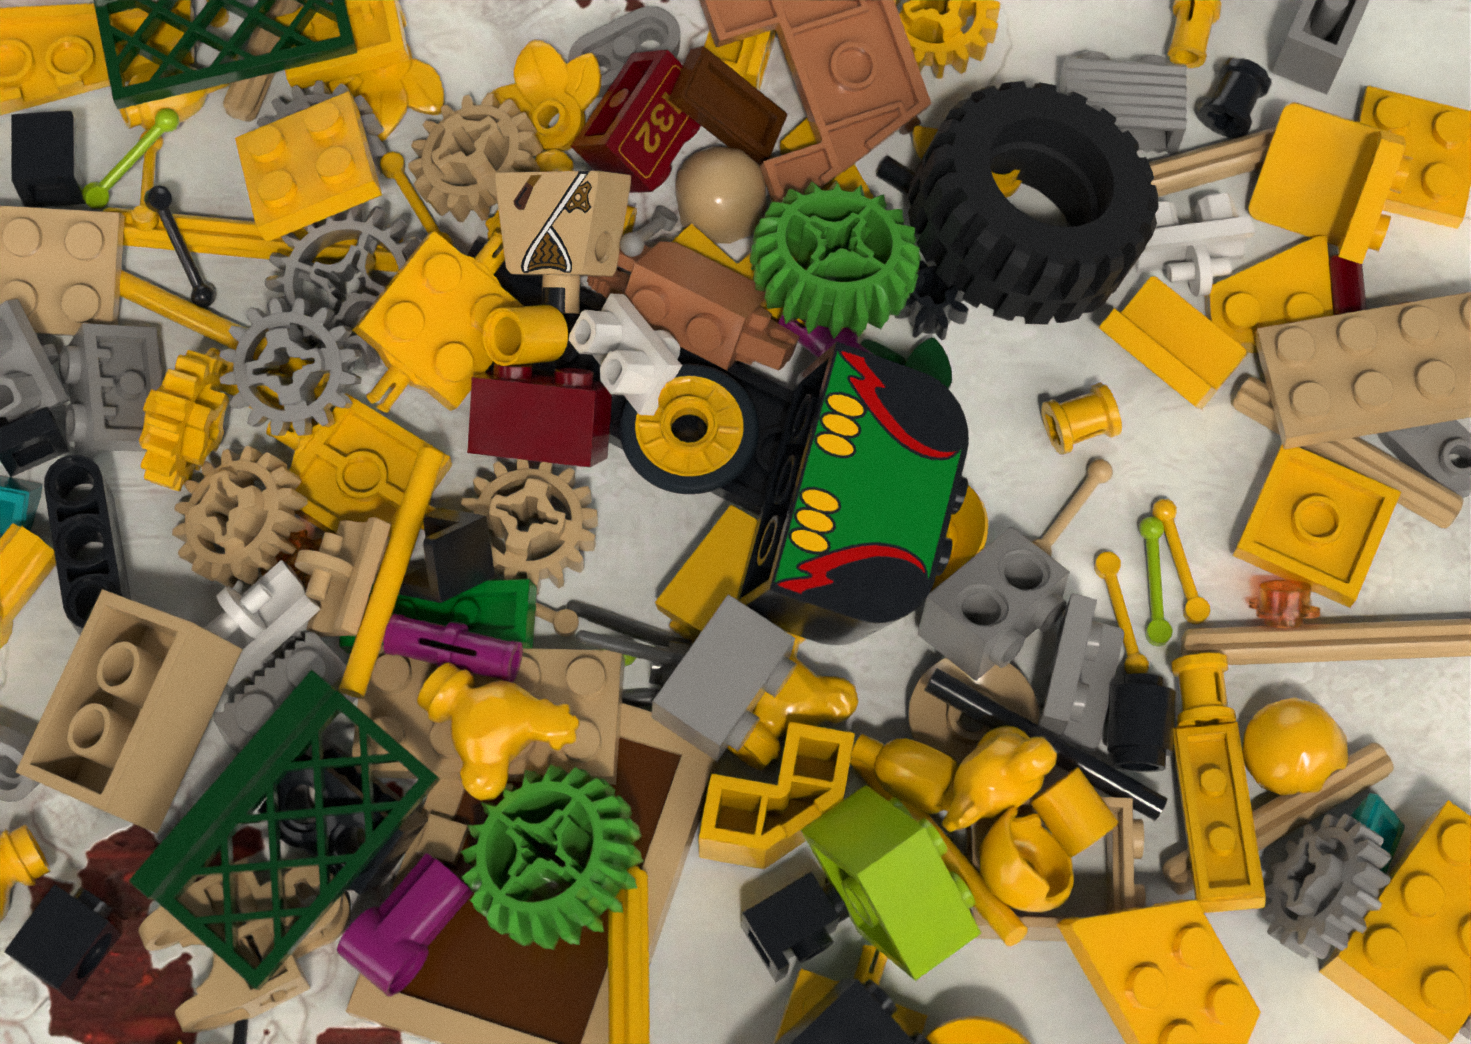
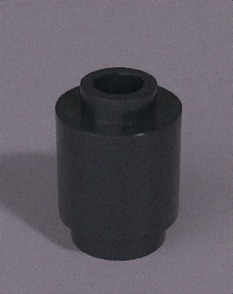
[1107,673,1176,772]

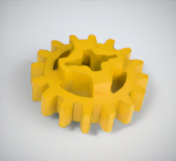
[894,0,1000,79]
[139,350,229,491]

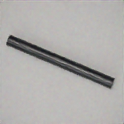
[924,668,1168,821]

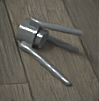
[567,601,693,707]

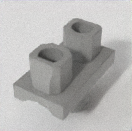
[0,299,69,423]

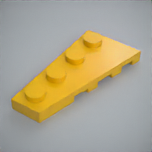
[0,0,194,116]

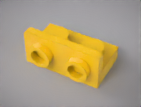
[275,0,410,89]

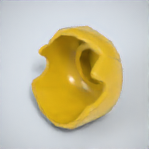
[1242,697,1348,795]
[979,806,1074,912]

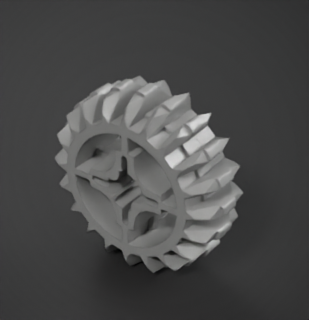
[265,205,422,372]

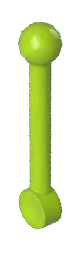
[83,108,179,209]
[1139,516,1173,647]

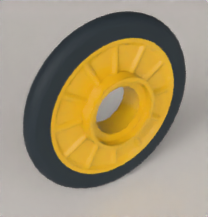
[619,364,759,494]

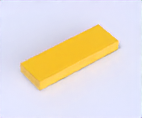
[1173,722,1266,913]

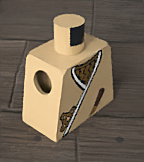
[495,171,631,314]

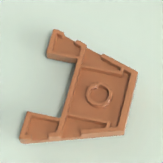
[699,0,932,203]

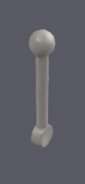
[620,207,678,257]

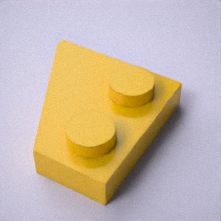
[1204,236,1333,353]

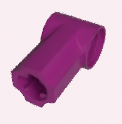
[336,853,473,997]

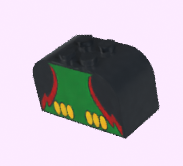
[736,342,969,645]

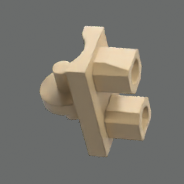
[295,517,391,637]

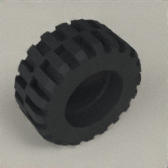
[908,81,1159,325]

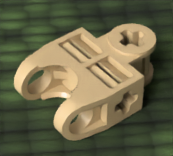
[138,857,351,1033]

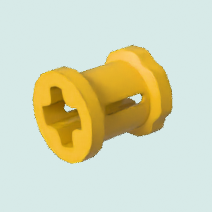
[1041,382,1122,455]
[1171,653,1236,727]

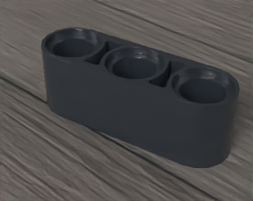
[44,455,131,636]

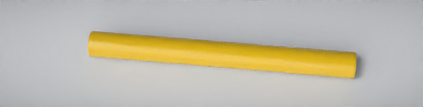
[120,270,330,388]
[338,447,444,698]
[850,758,1028,946]

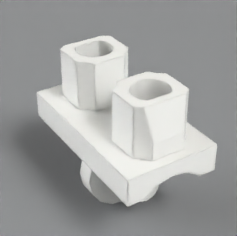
[1134,193,1255,297]
[569,293,682,416]
[204,560,321,688]

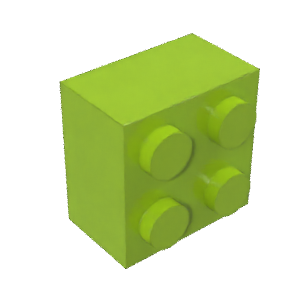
[801,785,982,981]

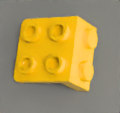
[1248,102,1413,264]

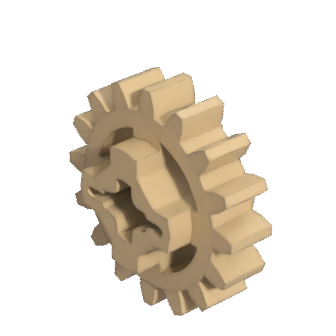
[408,93,543,222]
[172,446,308,588]
[461,459,598,595]

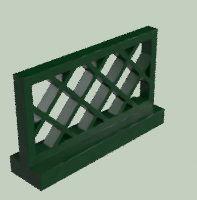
[93,0,358,109]
[128,669,440,990]

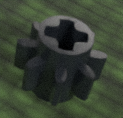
[894,260,969,340]

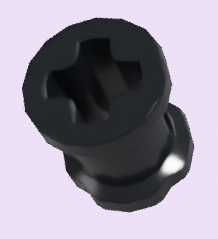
[1198,58,1272,138]

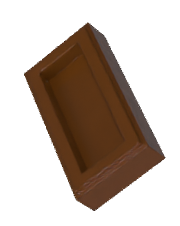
[668,46,788,166]

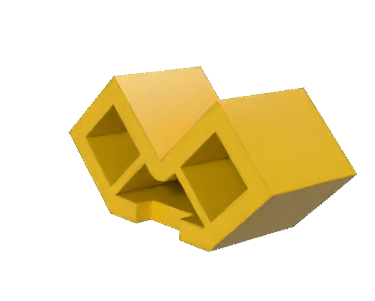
[699,722,855,869]

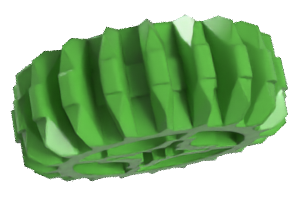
[750,180,921,339]
[461,764,644,950]

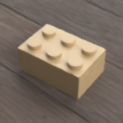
[16,589,243,833]

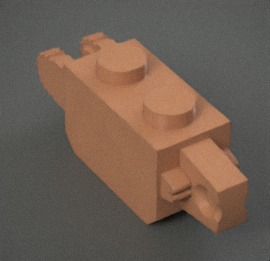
[587,235,800,371]

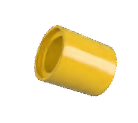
[482,305,568,366]
[1030,767,1119,858]

